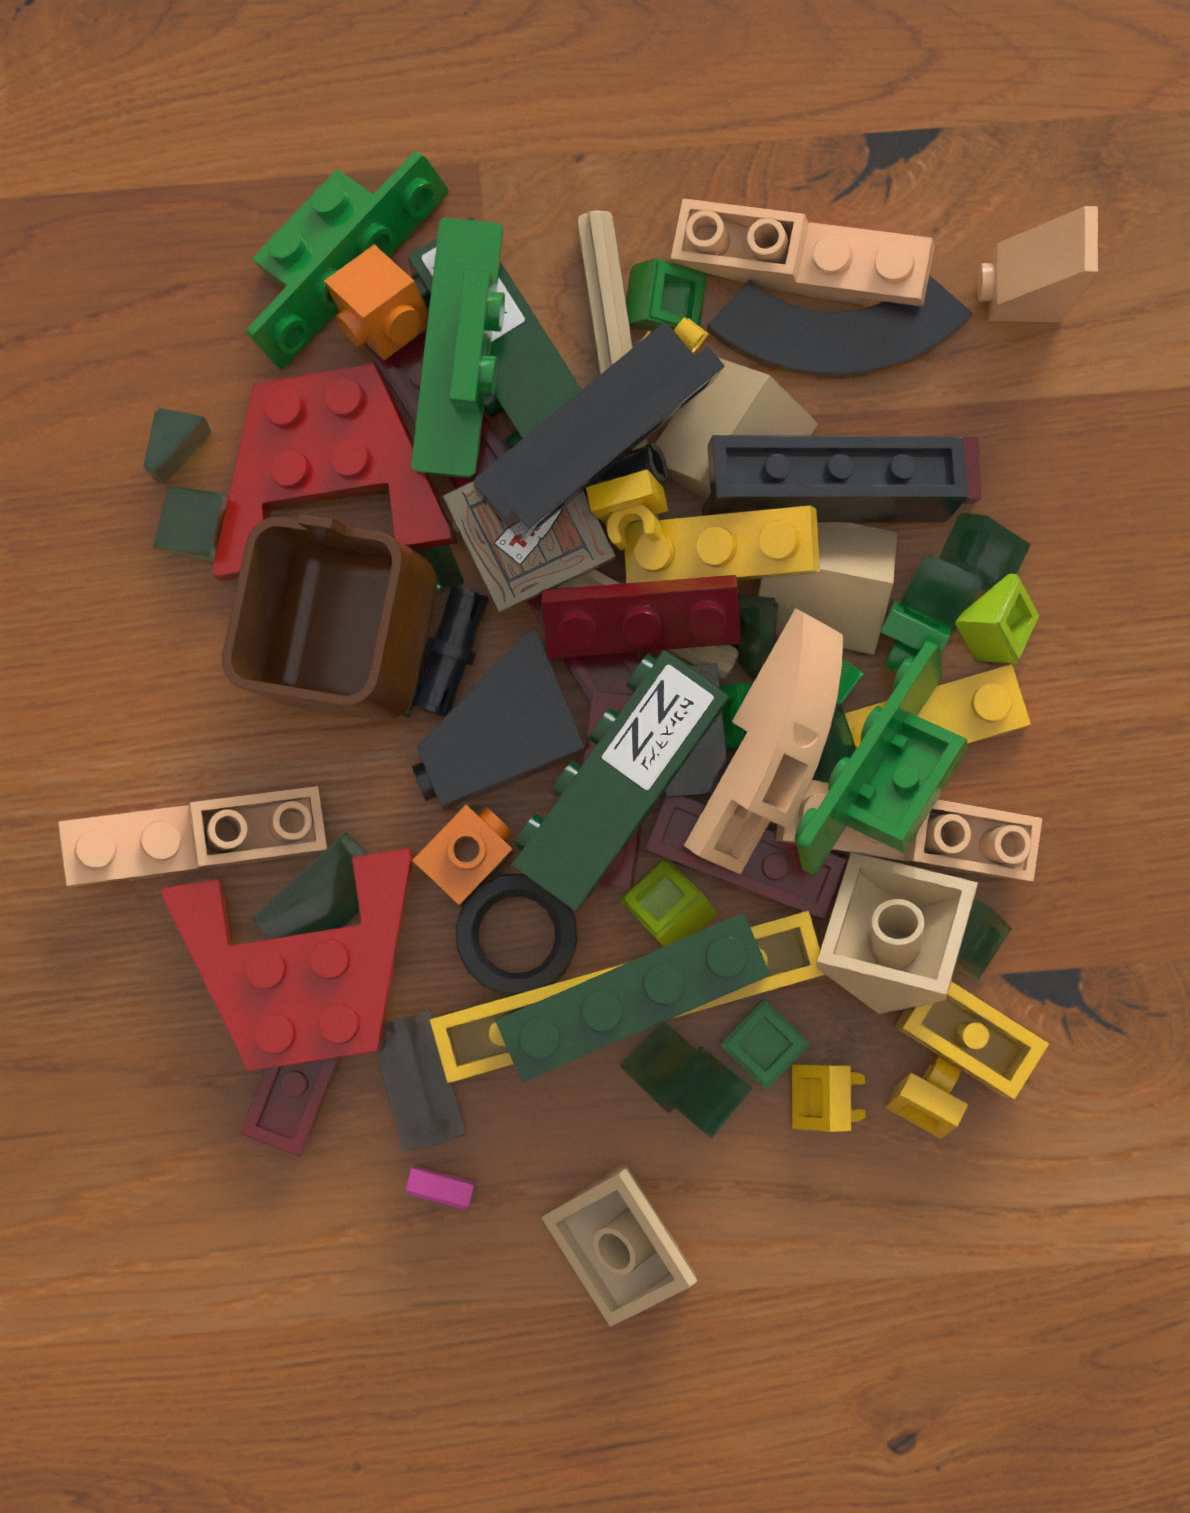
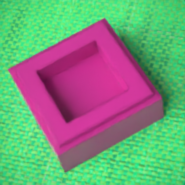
[405,1164,477,1210]

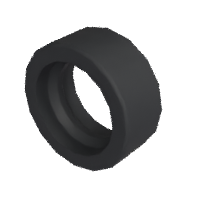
[455,874,577,995]

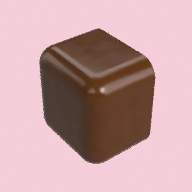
[222,514,437,721]

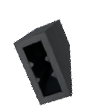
[412,630,585,811]

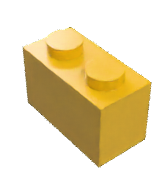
[894,981,1049,1100]

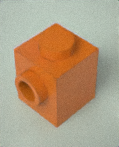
[324,244,429,360]
[412,805,514,907]

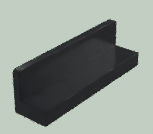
[473,324,725,543]
[702,435,968,522]

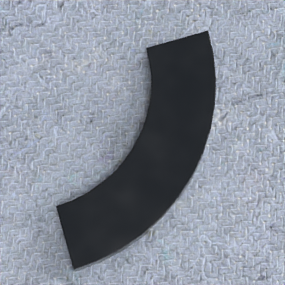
[706,275,973,378]

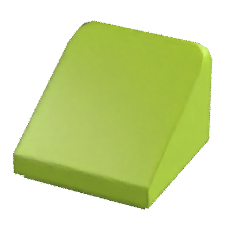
[955,574,1039,664]
[619,858,717,947]

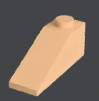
[977,206,1098,323]

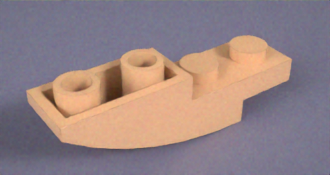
[670,198,935,306]
[684,608,843,874]
[775,780,1043,882]
[58,786,327,888]

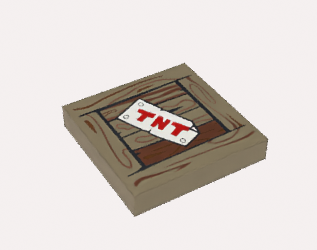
[443,481,616,614]

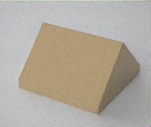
[656,358,818,501]
[750,522,898,656]
[817,852,978,1014]
[541,1162,697,1327]

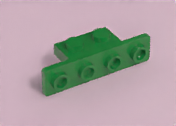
[246,151,449,369]
[411,218,505,478]
[795,641,968,875]

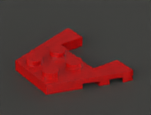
[213,363,457,581]
[161,848,414,1072]

